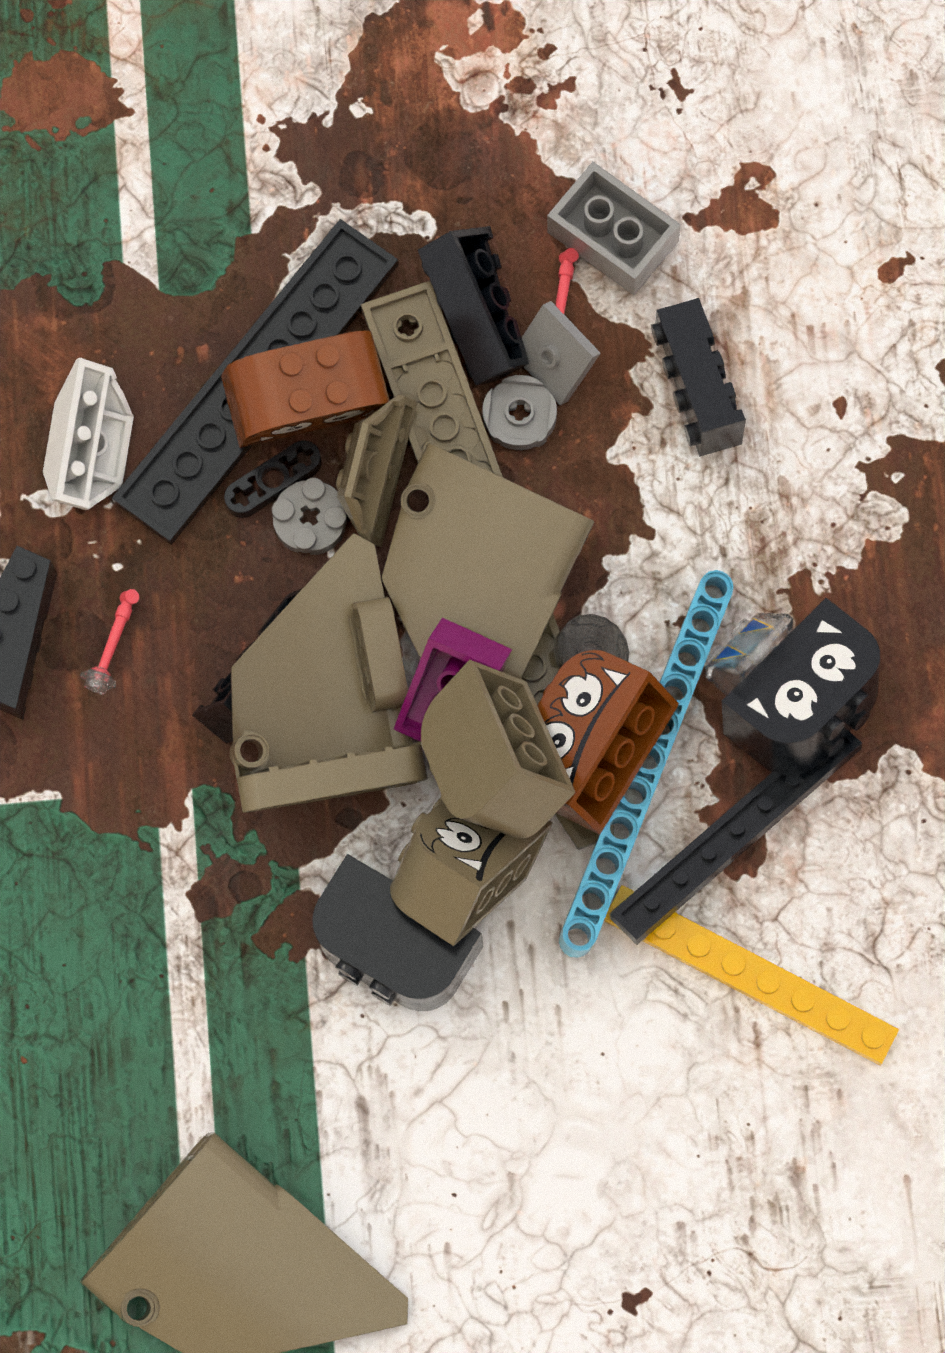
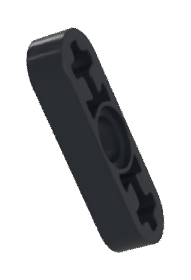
[224,440,322,518]

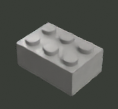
[547,161,680,295]

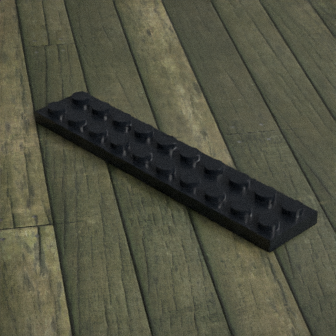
[112,219,399,545]

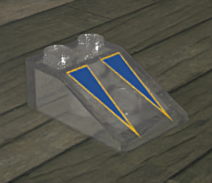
[705,613,793,696]

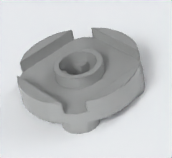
[482,375,557,450]
[272,478,347,555]

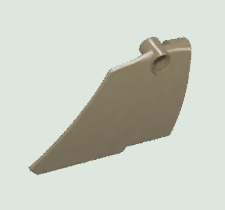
[381,443,595,680]
[229,533,428,813]
[80,1132,408,1353]

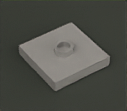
[522,301,601,405]

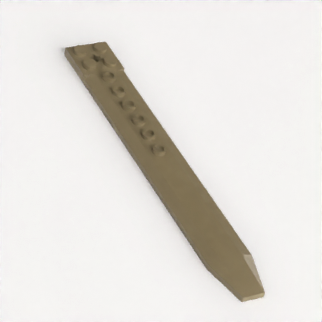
[361,281,614,850]

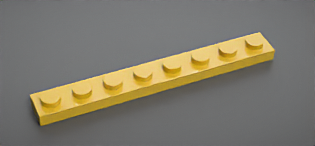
[604,885,899,1066]

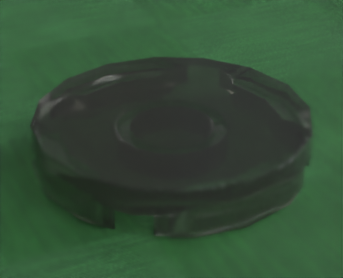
[554,614,630,669]

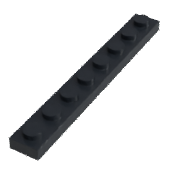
[610,732,862,945]

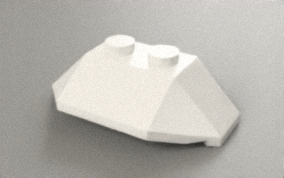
[43,358,134,510]

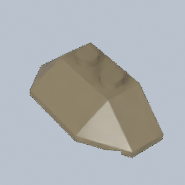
[336,395,417,547]

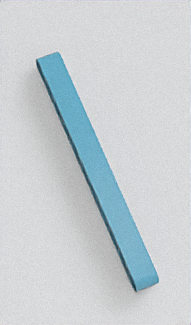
[559,570,734,958]

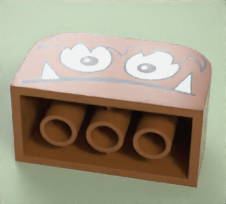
[221,331,389,448]
[537,650,679,835]

